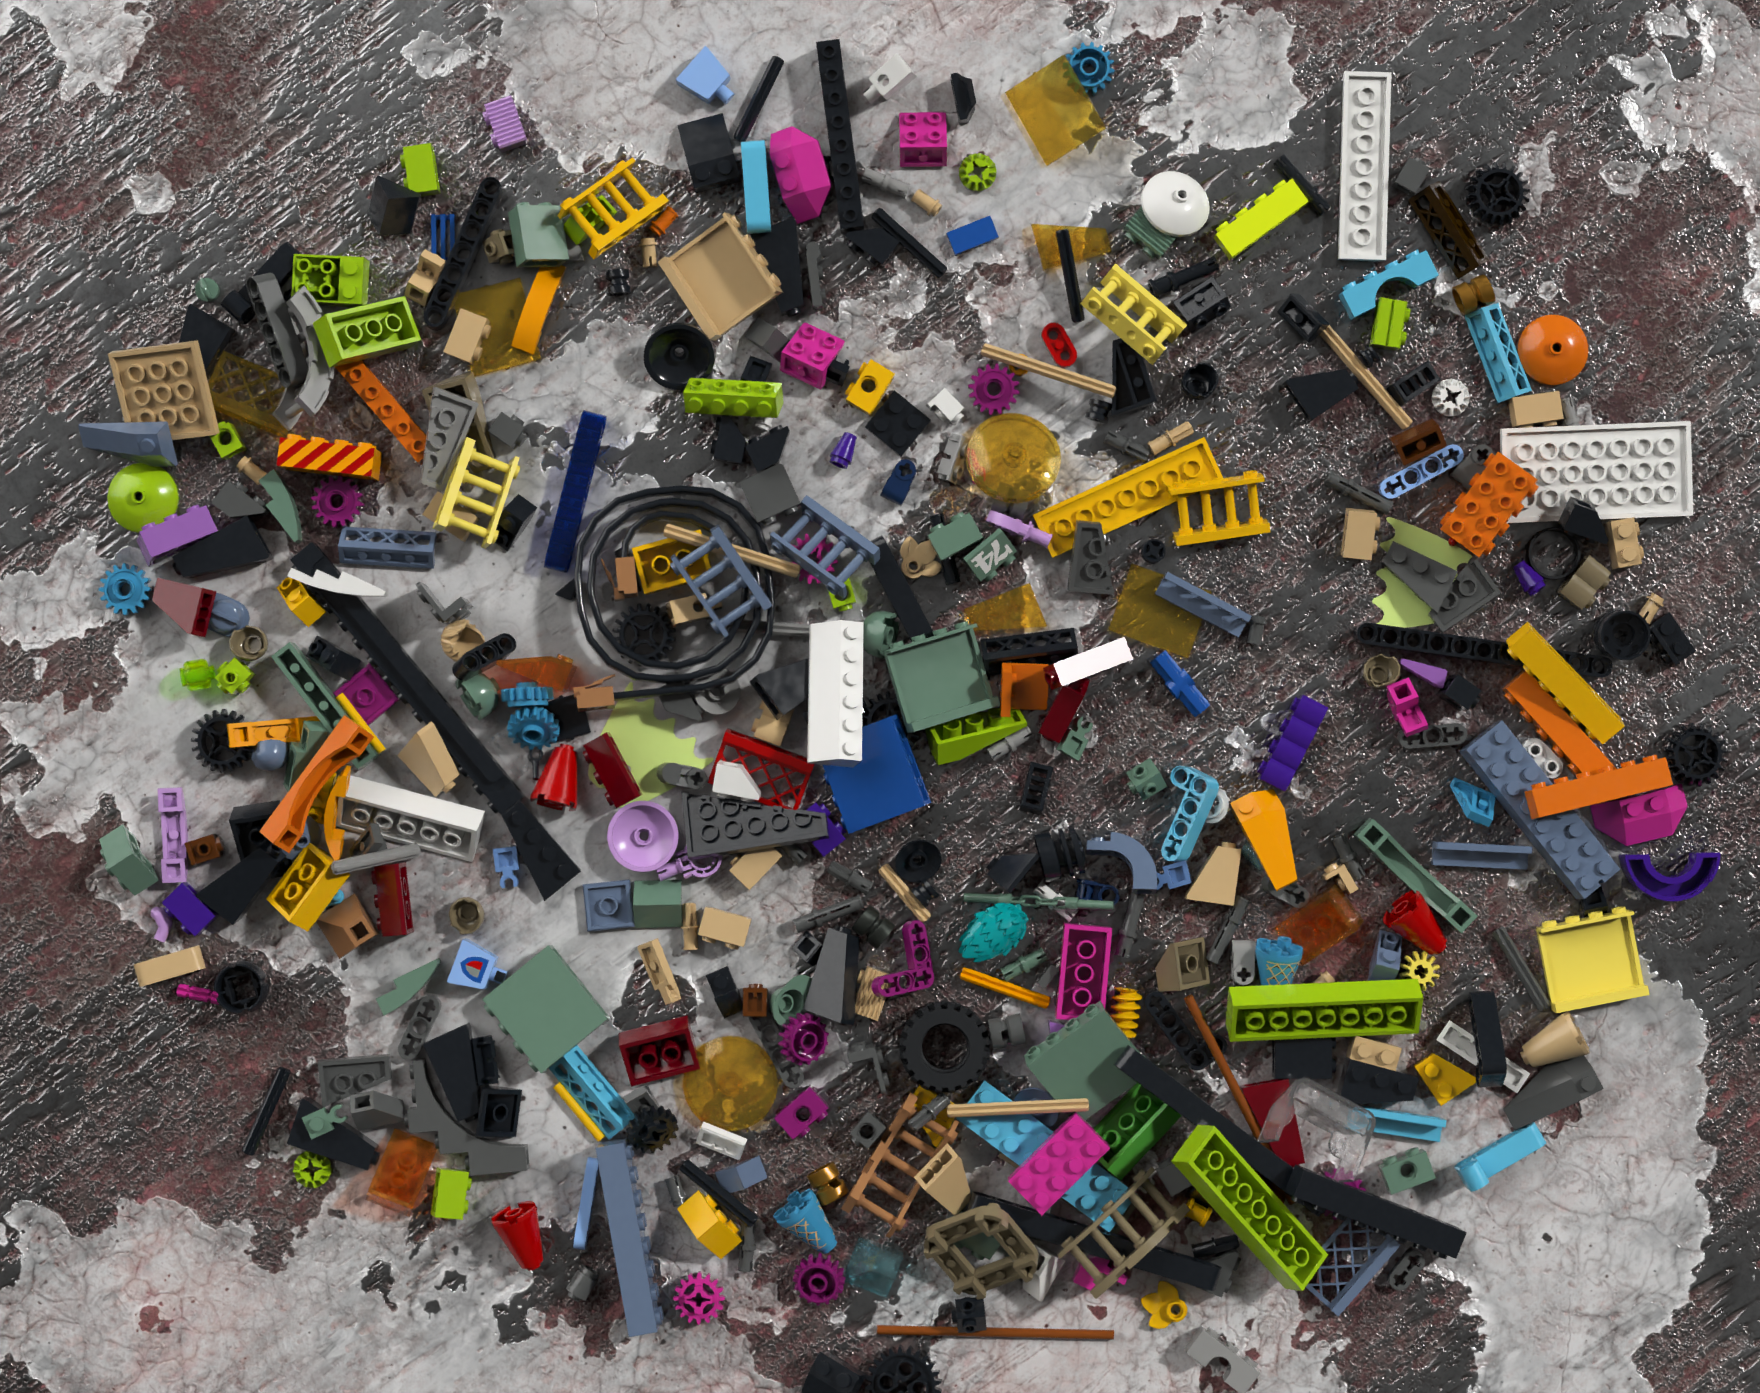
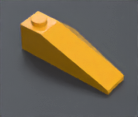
[1230,789,1298,891]

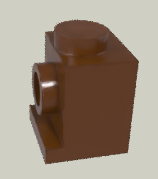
[184,834,225,865]

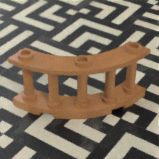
[841,1092,959,1238]

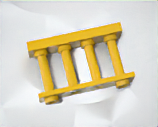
[557,157,669,260]
[1167,470,1270,546]

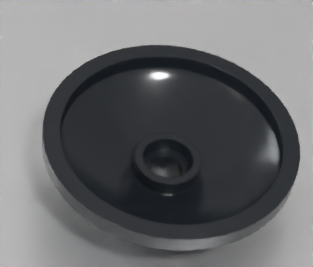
[644,323,715,390]

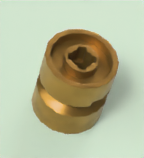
[1452,274,1495,315]
[807,1161,849,1206]

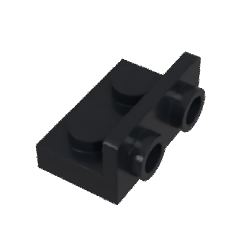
[1173,277,1231,332]
[1648,612,1696,667]

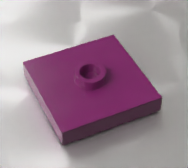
[333,663,400,726]

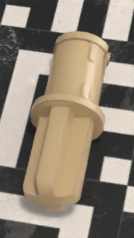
[1147,422,1194,456]
[681,903,700,950]

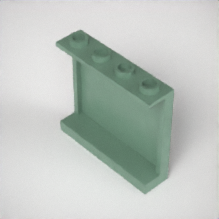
[883,621,1000,733]
[482,945,611,1073]
[1024,1001,1146,1120]

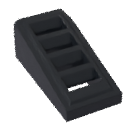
[1386,361,1441,407]
[1019,762,1054,815]

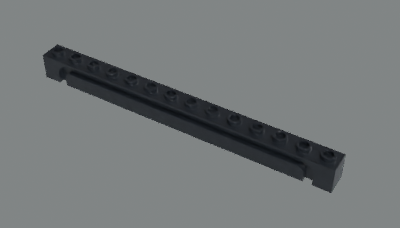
[290,542,526,815]

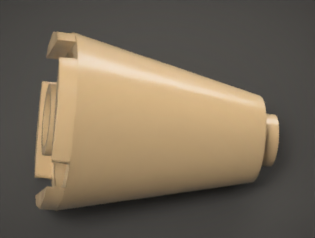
[1520,1011,1590,1067]

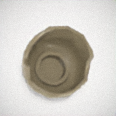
[229,625,268,661]
[1363,654,1401,690]
[449,897,485,935]

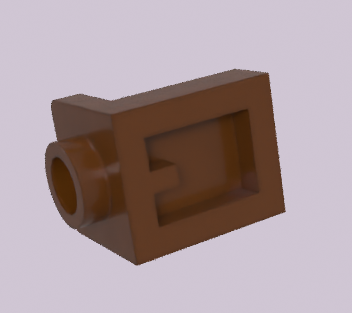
[743,984,768,1018]

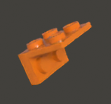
[1000,663,1049,717]

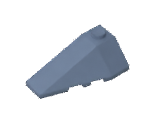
[78,421,178,467]

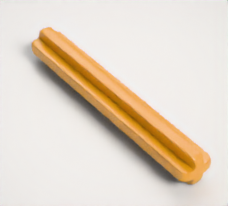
[960,967,1050,1009]

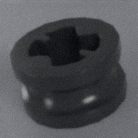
[1358,345,1380,368]

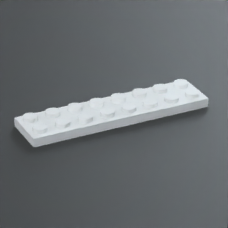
[1338,71,1392,262]

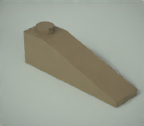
[422,372,495,473]

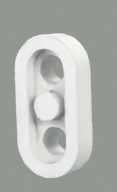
[1522,738,1563,778]

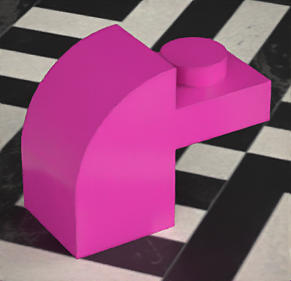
[1387,677,1428,737]
[1072,1254,1128,1290]

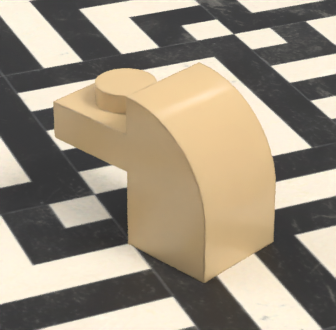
[404,249,446,307]

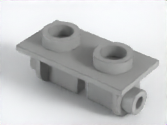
[937,433,971,485]

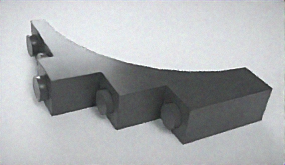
[404,1058,530,1176]

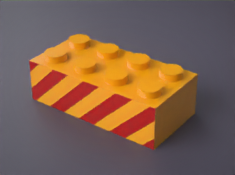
[277,434,382,481]

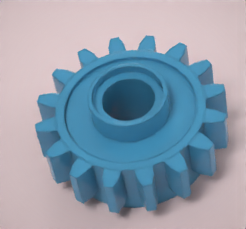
[1063,42,1115,96]
[99,563,153,615]
[501,682,554,708]
[507,706,560,750]

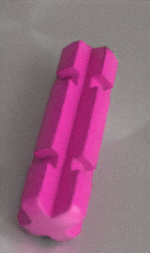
[176,984,219,1005]

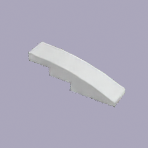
[287,568,389,597]
[1436,1020,1530,1093]

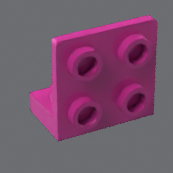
[899,112,947,167]
[780,323,845,390]

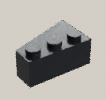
[1111,338,1159,417]
[1334,1057,1419,1105]

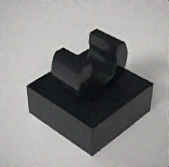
[826,356,850,387]

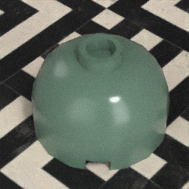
[863,611,899,659]
[455,673,500,721]

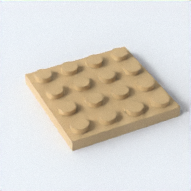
[108,340,220,440]

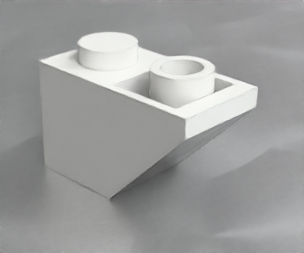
[712,760,762,803]
[1023,1244,1065,1302]

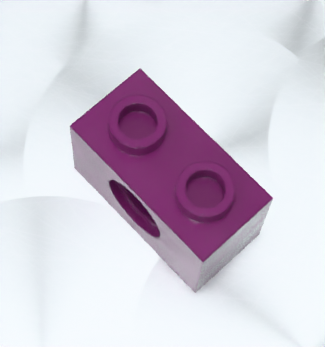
[774,1085,829,1139]

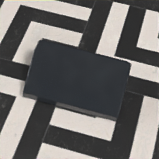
[1277,294,1329,343]

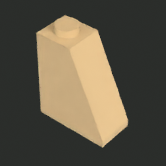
[397,721,460,797]
[1184,842,1242,906]
[914,1143,971,1216]

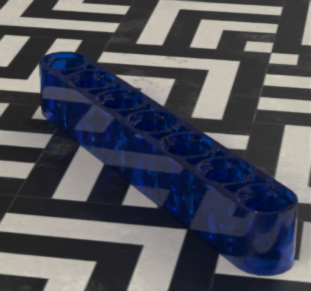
[544,410,607,573]

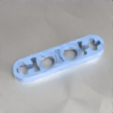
[1379,444,1464,500]
[573,1157,599,1250]

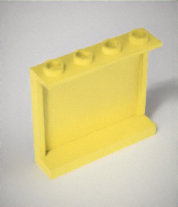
[1535,906,1650,1013]

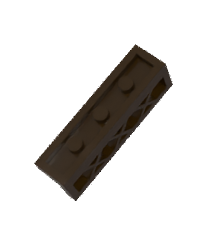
[1409,181,1489,279]

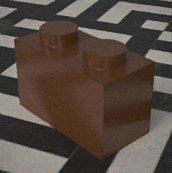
[1389,418,1447,466]

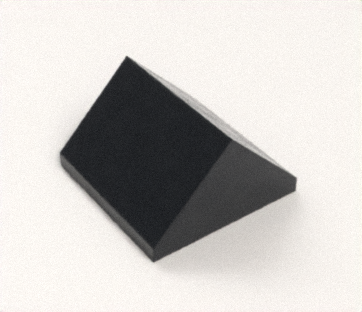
[367,175,421,236]
[476,1085,522,1137]

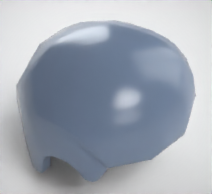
[251,740,288,771]

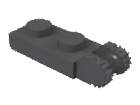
[806,241,827,310]

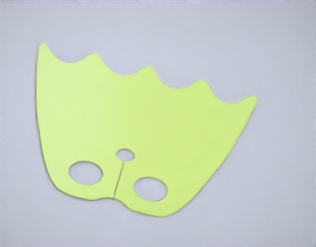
[1372,517,1472,628]
[588,682,714,808]

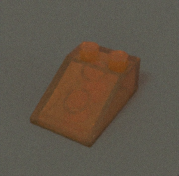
[496,654,577,692]
[1274,883,1364,966]
[366,1128,437,1217]

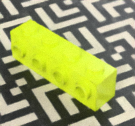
[1213,179,1309,260]

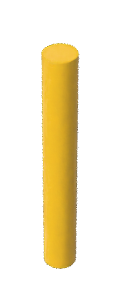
[335,693,386,754]
[553,1082,605,1142]

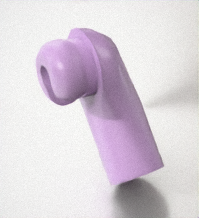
[151,906,173,942]

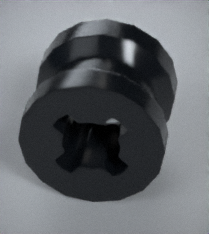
[1085,399,1112,424]
[1141,539,1166,564]
[911,878,940,908]

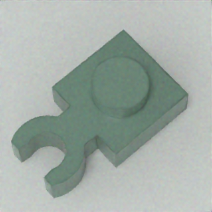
[1056,716,1093,761]
[302,1104,348,1140]

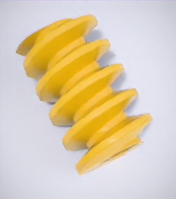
[1110,987,1143,1038]

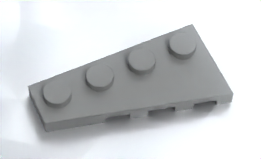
[420,386,479,491]

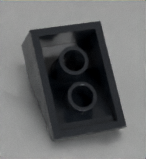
[677,113,741,194]
[229,800,292,878]
[801,1350,867,1393]

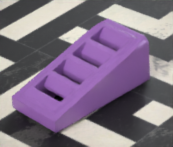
[1398,658,1448,689]

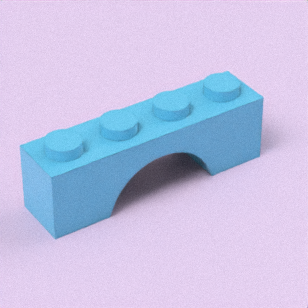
[1338,250,1439,320]

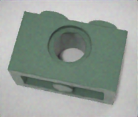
[1378,1147,1436,1195]

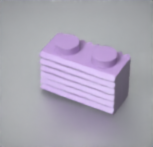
[482,95,528,152]

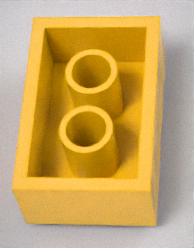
[632,529,712,595]
[266,842,350,932]

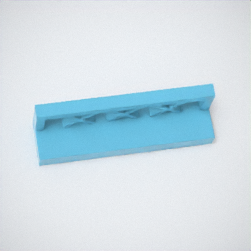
[1464,303,1532,403]
[549,1045,635,1140]
[1345,1104,1447,1142]

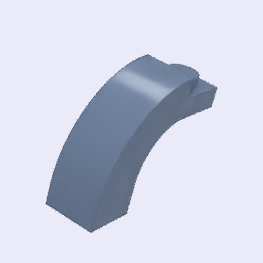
[1086,832,1157,895]

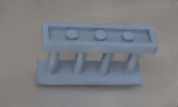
[770,495,880,598]
[670,525,772,637]

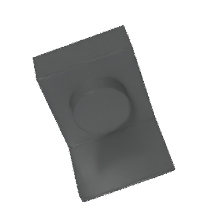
[350,823,387,857]
[623,1085,660,1115]

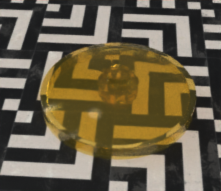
[966,413,1061,503]
[683,1035,778,1131]

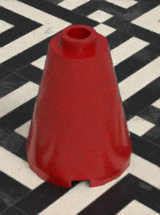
[530,744,577,811]
[1383,890,1447,955]
[491,1201,544,1271]

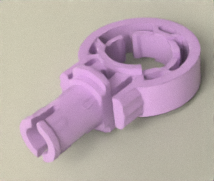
[985,510,1053,548]
[656,845,722,882]

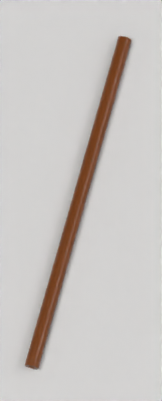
[1184,995,1296,1205]
[877,1325,1114,1340]

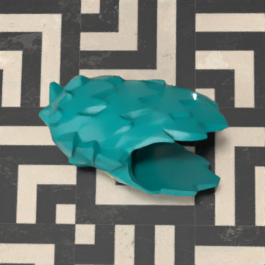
[958,902,1029,963]

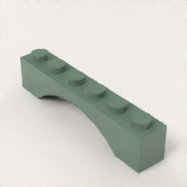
[1353,818,1478,933]

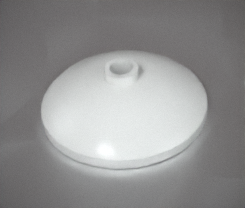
[1141,171,1210,237]

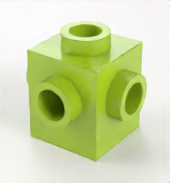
[215,657,256,695]

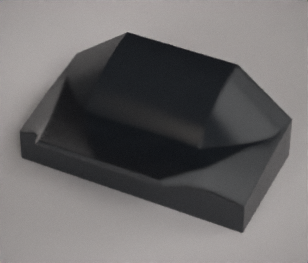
[950,73,976,125]

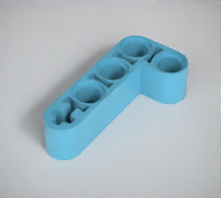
[741,140,771,234]
[1161,766,1219,862]
[1454,1122,1546,1192]

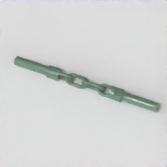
[964,893,1114,911]

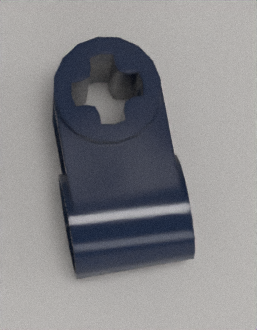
[880,459,916,506]
[1076,878,1119,905]

